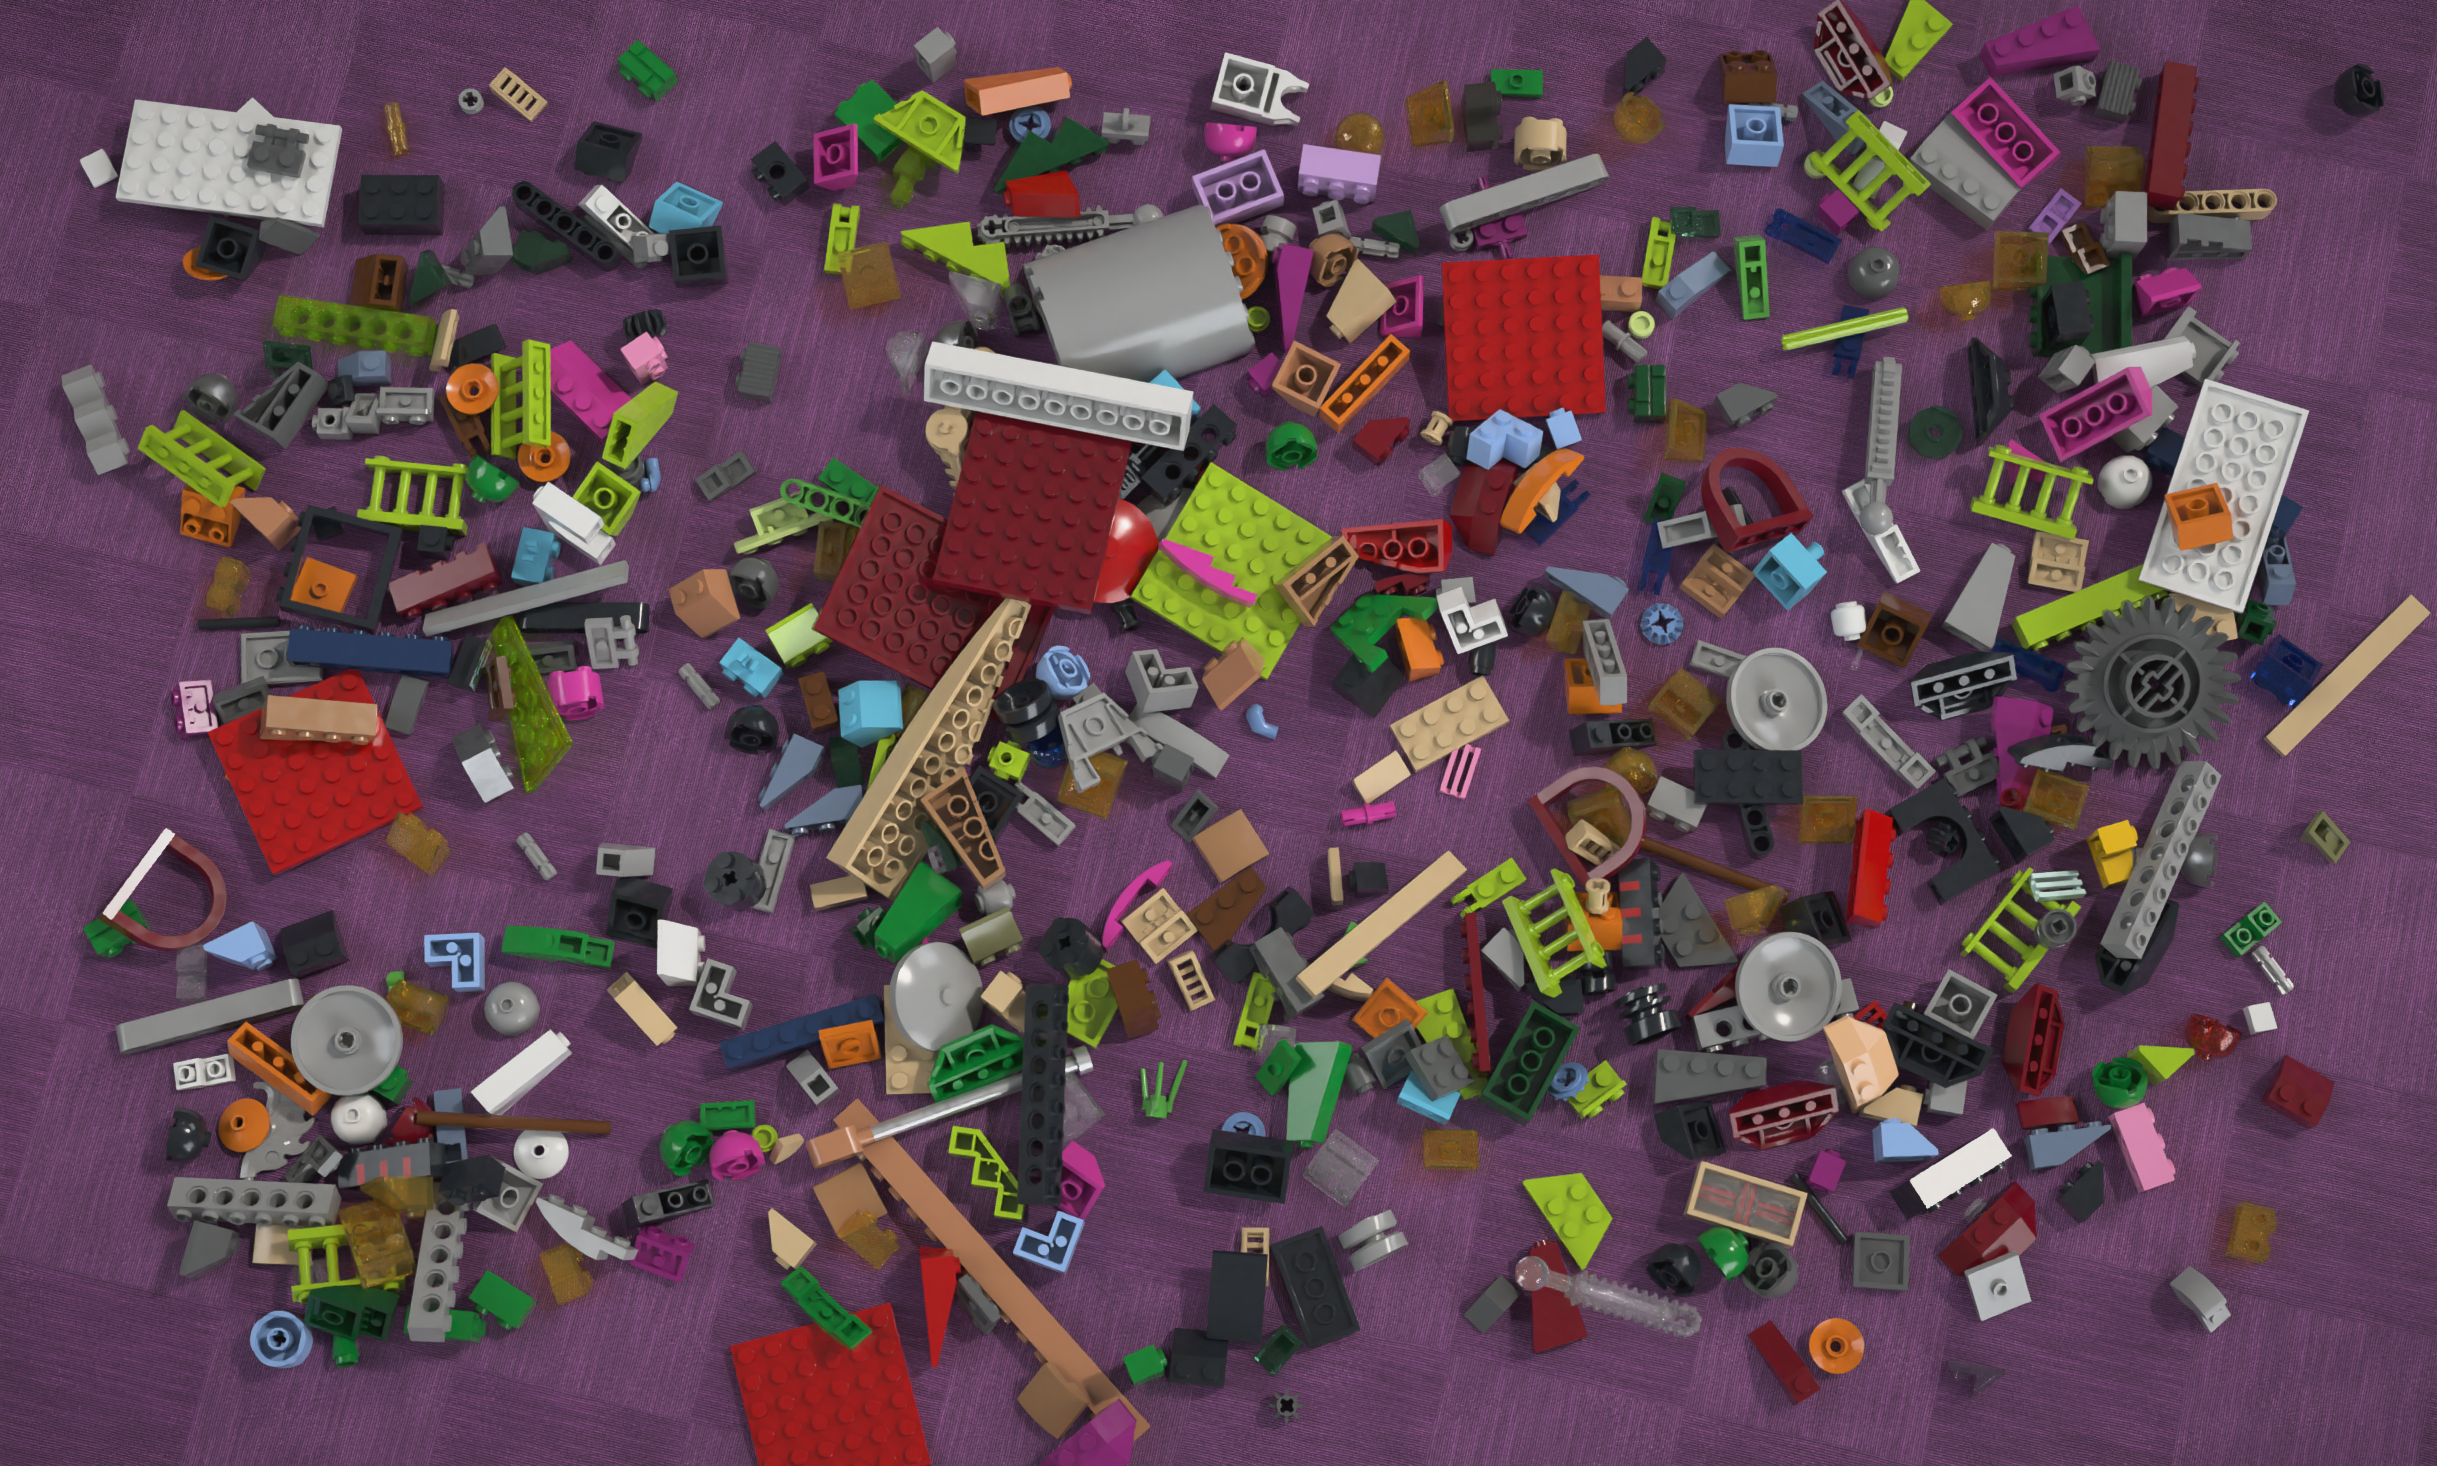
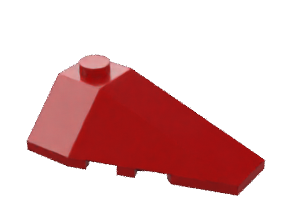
[1342,519,1453,574]

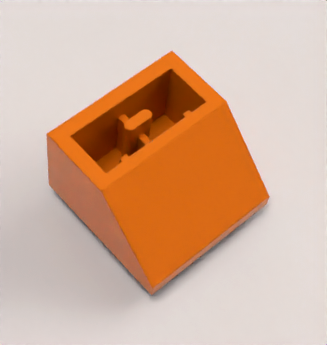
[180,484,245,548]
[1563,892,1623,951]

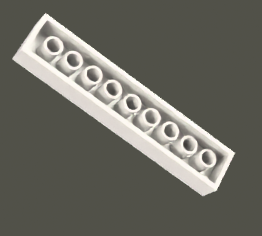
[924,341,1193,451]

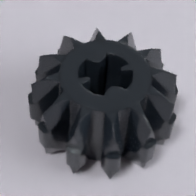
[622,309,668,343]

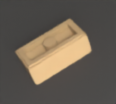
[1352,751,1411,804]
[810,875,868,911]

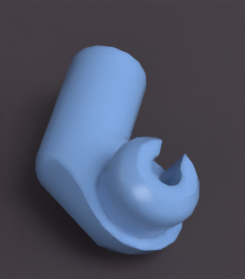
[640,458,661,493]
[1246,704,1279,740]

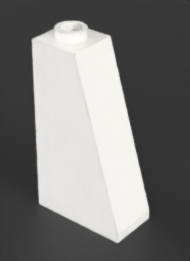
[2090,336,2196,388]
[471,1029,572,1115]

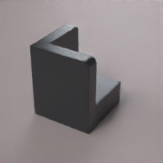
[964,118,998,152]

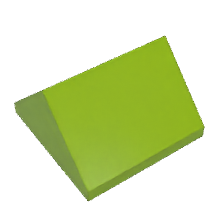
[2127,1045,2194,1086]

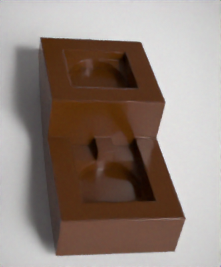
[2058,221,2110,275]

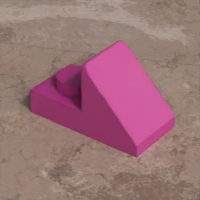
[2006,439,2046,485]

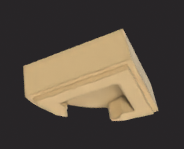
[769,1134,804,1164]

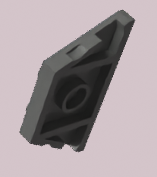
[1659,873,1738,968]

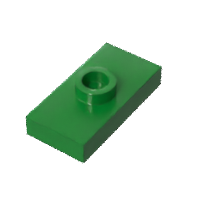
[1490,69,1543,98]
[1255,1039,1302,1096]
[700,1100,756,1132]

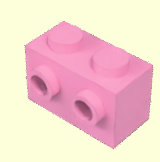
[620,332,668,385]

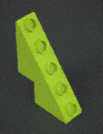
[900,222,1010,298]

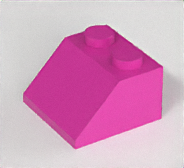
[814,124,858,191]
[2132,267,2202,318]

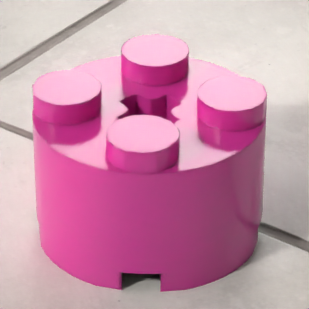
[546,666,604,720]

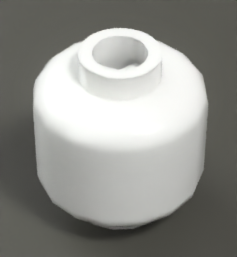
[1831,601,1867,641]

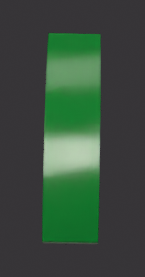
[780,1266,872,1350]

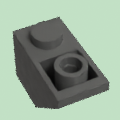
[1713,383,1778,429]

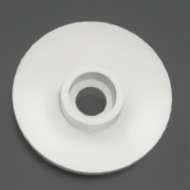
[514,1130,569,1179]

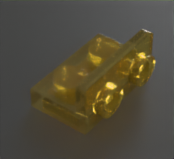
[1546,591,1591,655]
[837,1209,901,1270]

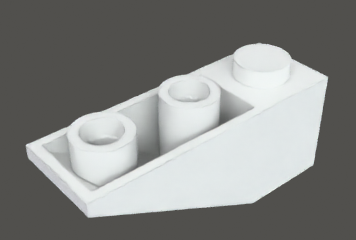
[578,185,653,250]

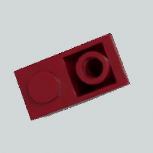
[1352,417,1411,466]

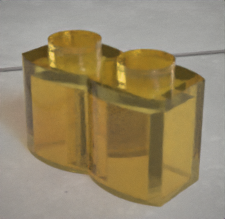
[206,556,250,618]
[539,1242,594,1306]

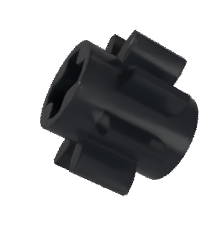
[1926,822,1960,858]

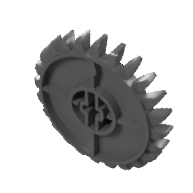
[2063,596,2241,769]

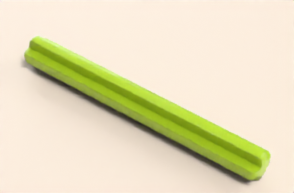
[1781,307,1908,350]

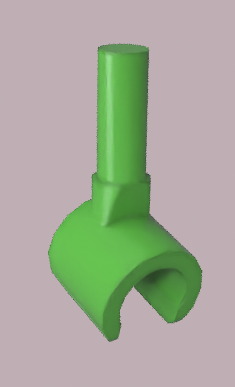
[387,971,405,1006]

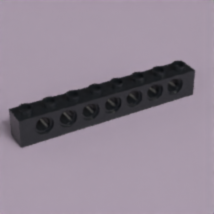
[1017,983,1069,1206]

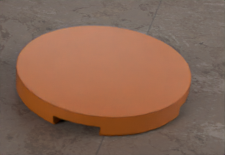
[1216,223,1268,300]

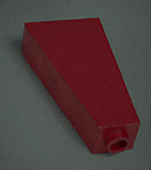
[1528,1239,1588,1354]

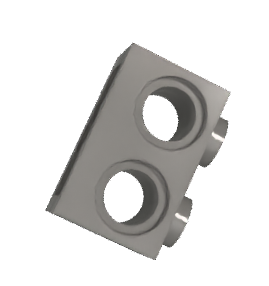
[2038,345,2096,393]

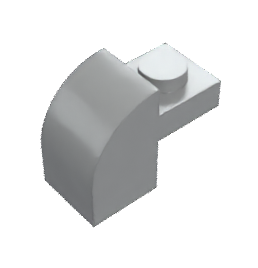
[2170,1266,2231,1333]

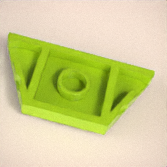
[873,90,966,174]
[1522,1173,1613,1271]

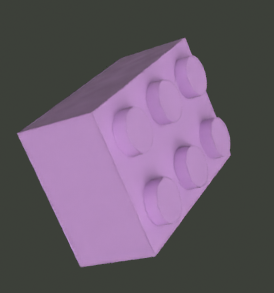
[1298,144,1381,204]
[1192,149,1284,228]

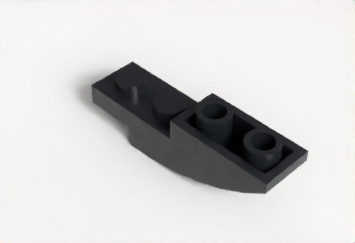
[2007,734,2114,772]

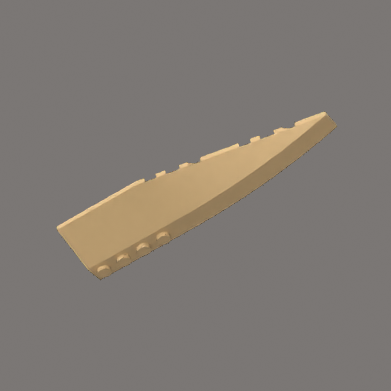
[826,598,1031,902]

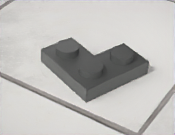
[283,1134,343,1183]

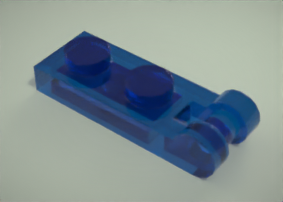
[1764,208,1841,265]
[1991,637,2065,692]

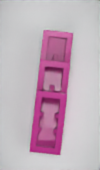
[1158,539,1257,608]

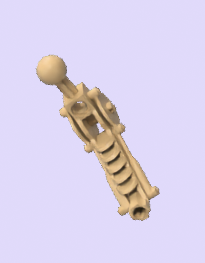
[925,347,995,496]

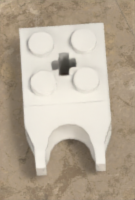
[1210,52,1309,126]

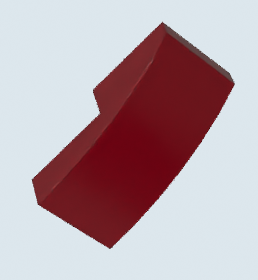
[1372,574,1430,597]
[2015,1096,2079,1130]

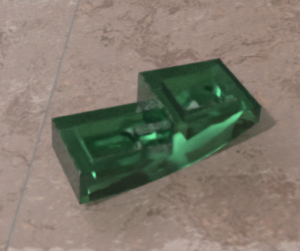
[1669,207,1721,238]
[920,820,963,871]

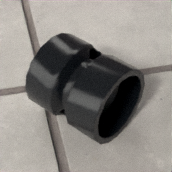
[1578,952,1617,996]

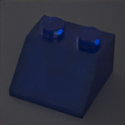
[2250,634,2323,708]

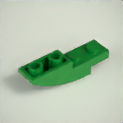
[818,457,879,514]
[501,926,615,969]

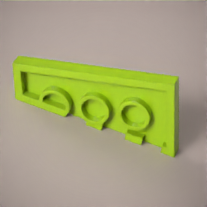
[1416,988,1487,1100]

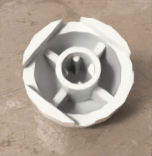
[2098,455,2152,509]
[331,1092,387,1146]

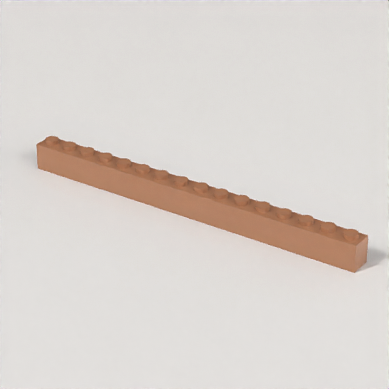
[833,1098,1151,1443]

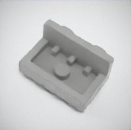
[376,387,435,425]

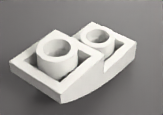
[173,1054,236,1090]

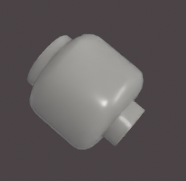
[974,879,1016,916]

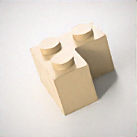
[981,971,1026,1035]

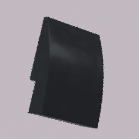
[935,766,1024,851]
[1206,1250,1268,1343]

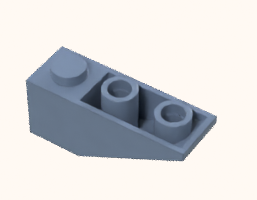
[2258,536,2296,605]
[758,734,825,812]
[785,785,864,836]
[433,1088,468,1163]
[2024,1121,2111,1171]

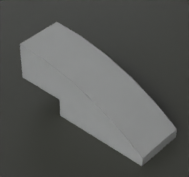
[1657,504,1746,549]

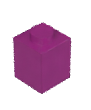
[1816,190,1860,236]
[1247,352,1282,398]
[1805,1149,1846,1194]

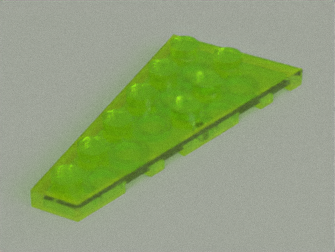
[491,616,573,792]

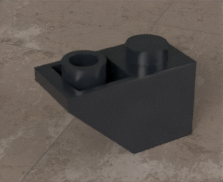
[1622,37,1667,99]
[1348,862,1389,898]
[1525,975,1584,1017]
[2056,1160,2104,1224]

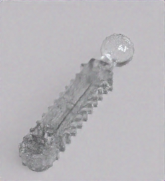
[1515,1256,1703,1338]

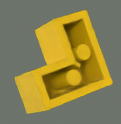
[2086,820,2138,889]

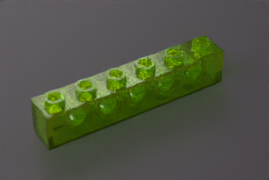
[272,295,438,357]

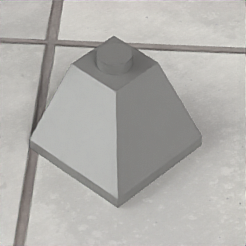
[473,1154,543,1232]

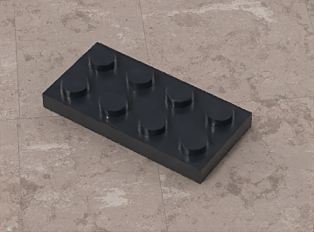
[1693,750,1803,805]
[1271,1226,1361,1349]

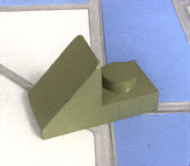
[2300,810,2350,863]

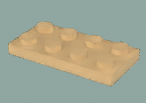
[1390,676,1509,773]
[884,985,939,1094]

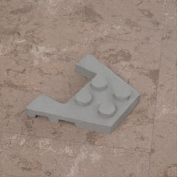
[1058,692,1163,794]

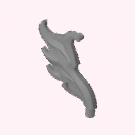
[240,1081,315,1181]

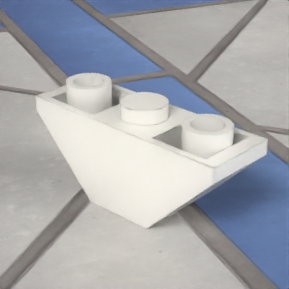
[1853,121,1907,199]

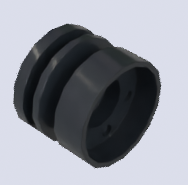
[1612,983,1682,1047]

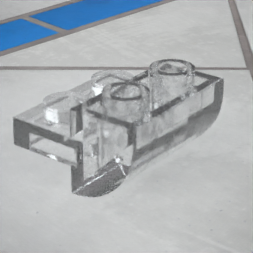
[1301,1128,1380,1208]

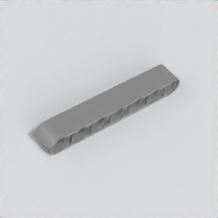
[1439,154,1610,234]
[115,979,304,1054]

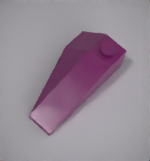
[1271,243,1314,353]
[1991,697,2053,811]

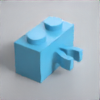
[511,527,561,586]
[719,638,784,699]

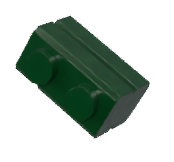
[1627,365,1667,423]

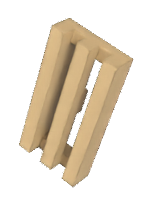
[1327,847,1343,906]

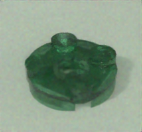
[1908,406,1963,460]

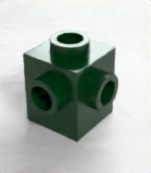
[2235,600,2276,646]
[848,906,888,950]

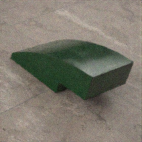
[304,1286,400,1342]

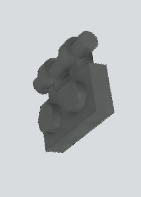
[247,124,309,178]
[1935,736,2000,798]
[954,1274,1001,1336]

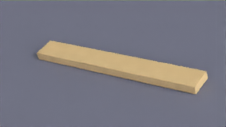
[2264,594,2430,757]
[1296,850,1467,999]

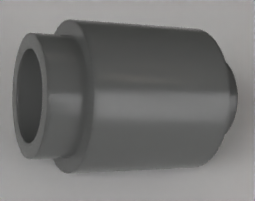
[1344,1053,1376,1095]

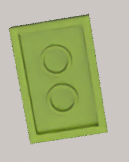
[1067,959,1118,1049]

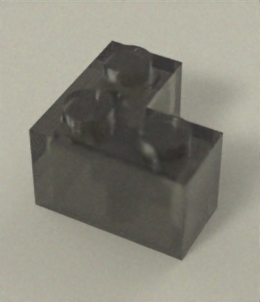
[1461,82,1503,152]

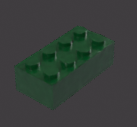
[1477,1001,1580,1127]

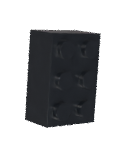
[358,175,445,235]
[1203,1129,1294,1204]

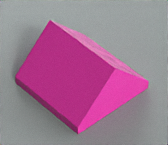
[1380,275,1424,338]

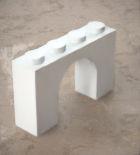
[532,482,616,565]

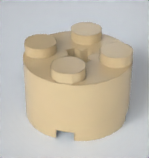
[1514,117,1567,172]

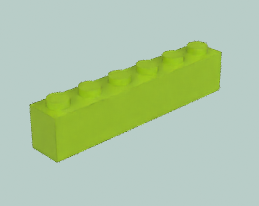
[2011,564,2168,652]

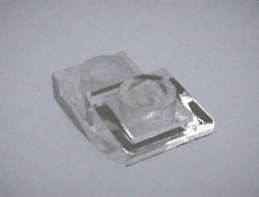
[176,943,207,1002]

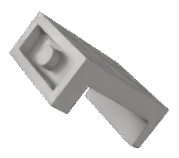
[2164,306,2240,387]

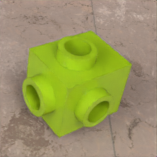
[987,740,1031,782]

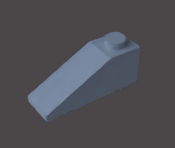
[1802,80,1871,155]
[1655,251,1731,320]
[1543,567,1629,620]

